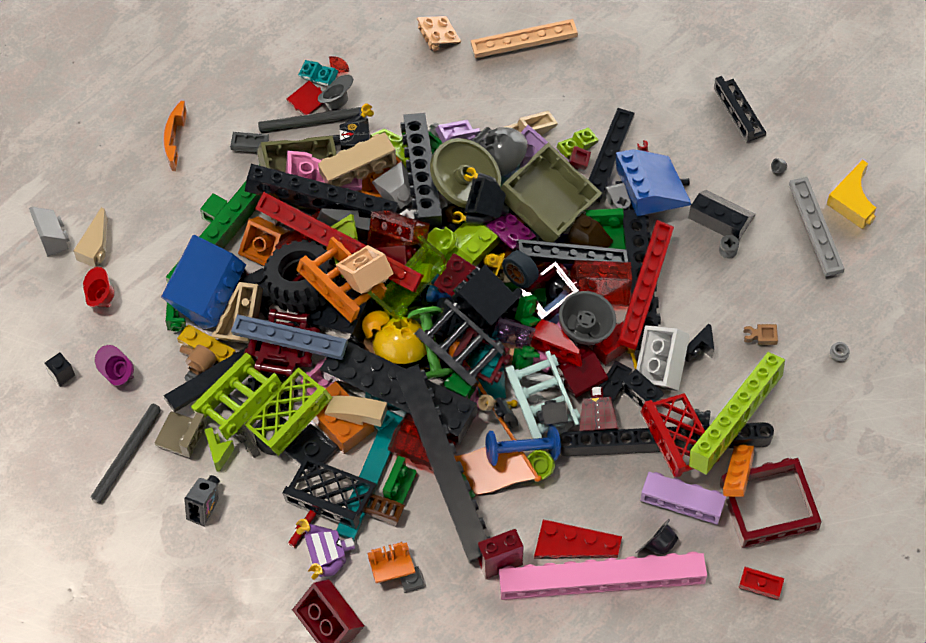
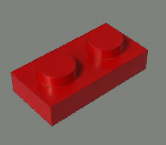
[739,567,785,600]

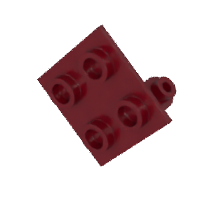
[433,253,476,296]

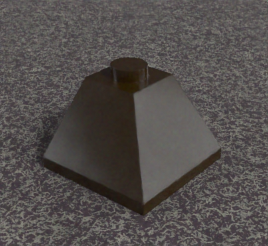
[564,213,613,269]

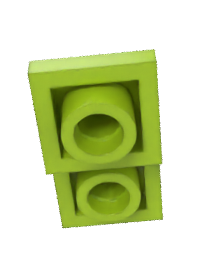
[556,127,599,159]

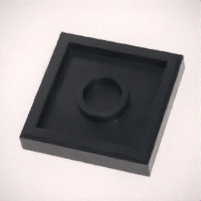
[283,423,339,474]

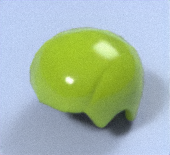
[425,227,456,256]
[527,450,555,480]

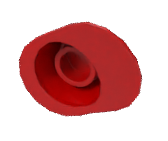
[83,267,115,308]

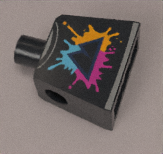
[184,475,220,526]

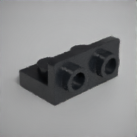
[621,369,664,409]

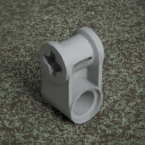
[605,183,631,210]

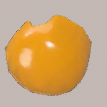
[362,310,390,338]

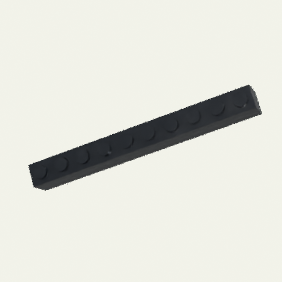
[396,365,490,563]

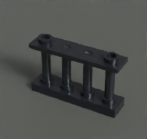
[414,299,506,389]

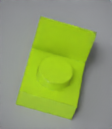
[204,427,234,472]

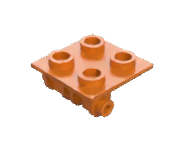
[367,542,416,583]

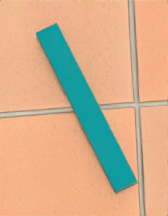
[336,410,406,541]

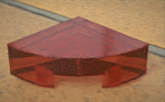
[329,56,349,73]

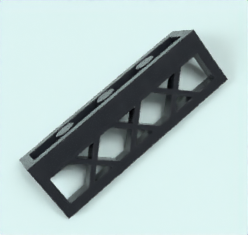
[714,76,767,143]

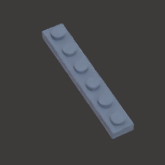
[231,314,348,360]

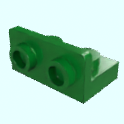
[383,456,417,504]

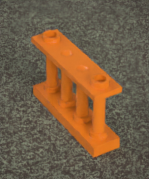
[297,237,387,323]

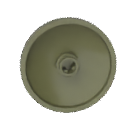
[430,138,501,208]

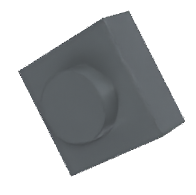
[400,566,424,593]

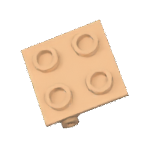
[417,16,461,51]

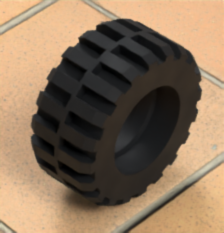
[263,240,340,313]

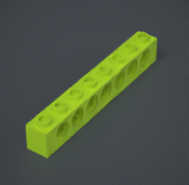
[689,352,785,475]

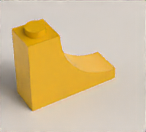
[826,159,877,229]

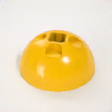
[373,317,427,364]

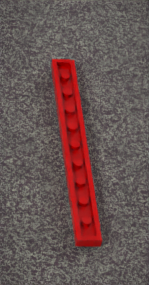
[255,192,424,292]

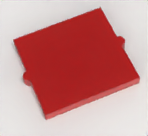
[286,81,324,115]

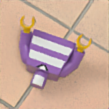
[296,519,355,580]

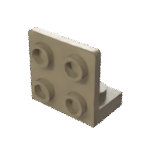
[154,411,207,458]

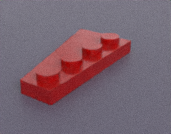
[534,519,622,559]

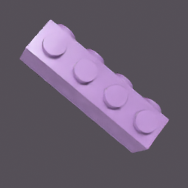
[640,472,726,525]

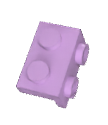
[435,120,481,143]

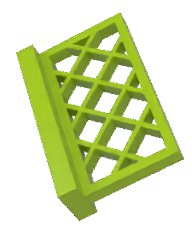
[244,367,333,456]

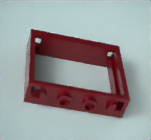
[720,458,822,548]

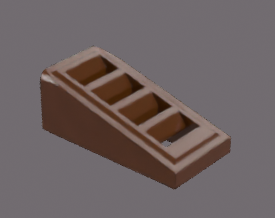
[363,492,405,526]

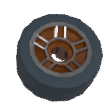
[502,250,539,289]

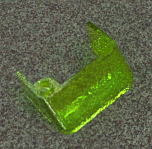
[368,234,447,319]

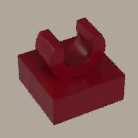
[569,146,591,170]

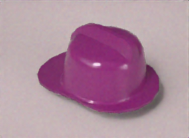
[95,345,134,386]

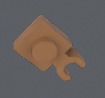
[743,324,778,345]

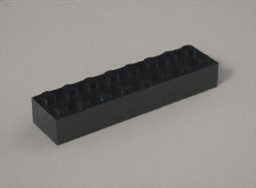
[320,337,478,445]

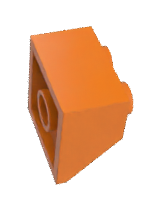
[238,216,290,266]

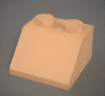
[336,245,394,294]

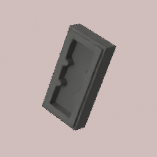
[230,132,269,152]

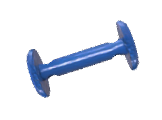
[485,425,561,466]

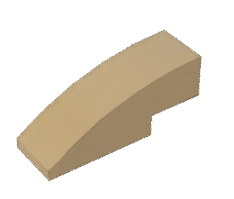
[505,111,558,136]
[325,396,387,427]

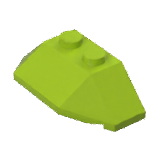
[443,221,502,267]

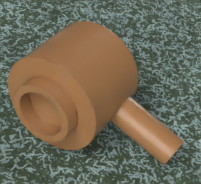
[180,345,217,375]

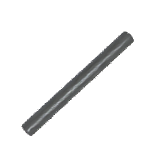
[258,107,362,132]
[91,403,161,504]

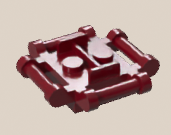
[244,309,320,377]

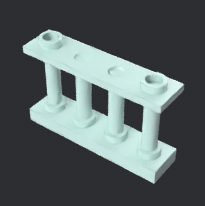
[505,351,581,439]

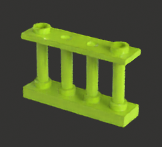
[191,353,282,440]

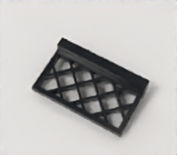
[282,457,377,529]

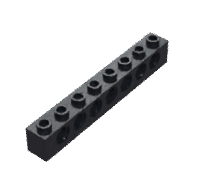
[400,113,442,231]
[245,163,398,230]
[623,209,661,350]

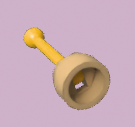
[478,395,518,411]

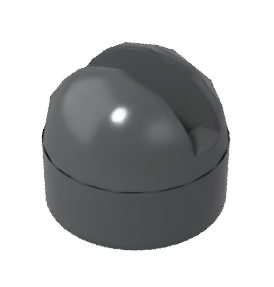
[771,158,787,173]

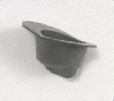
[318,75,354,111]

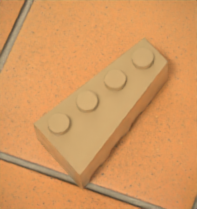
[318,132,396,187]

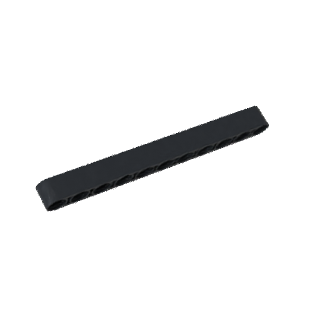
[559,422,774,457]

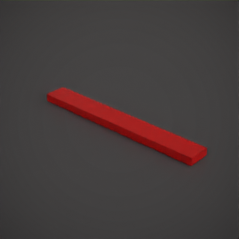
[617,220,674,350]

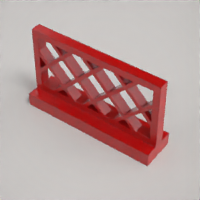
[640,393,720,478]

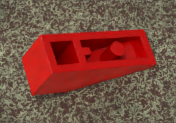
[529,319,582,367]

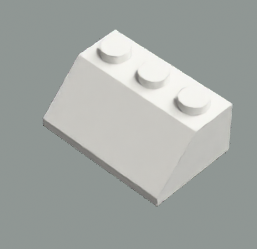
[636,325,690,391]

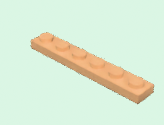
[471,19,578,58]

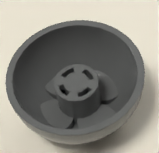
[479,127,528,176]
[559,291,616,345]

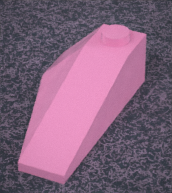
[285,151,362,191]

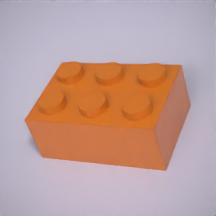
[312,381,374,454]

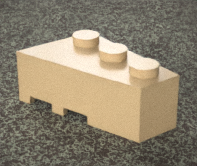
[211,282,263,344]

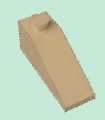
[73,207,107,267]

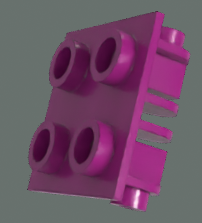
[486,212,536,250]

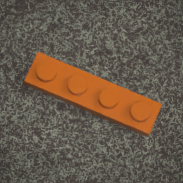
[723,445,755,497]

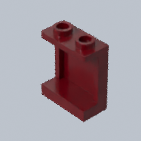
[478,529,524,579]

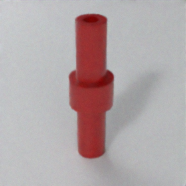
[288,510,317,548]

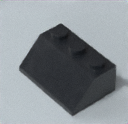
[688,190,755,240]

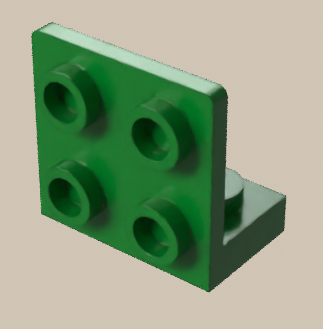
[585,208,625,249]

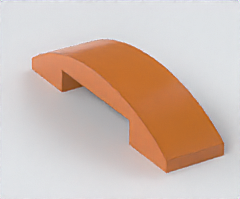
[164,101,187,171]

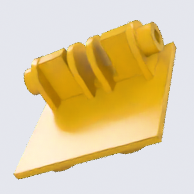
[483,253,505,278]

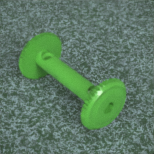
[408,306,454,380]

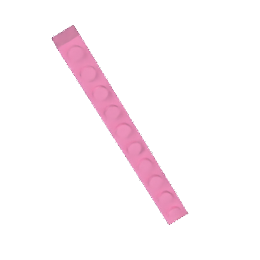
[499,552,707,600]

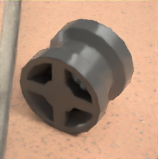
[719,235,739,259]

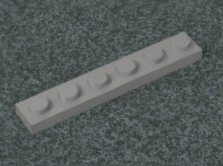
[789,177,844,277]

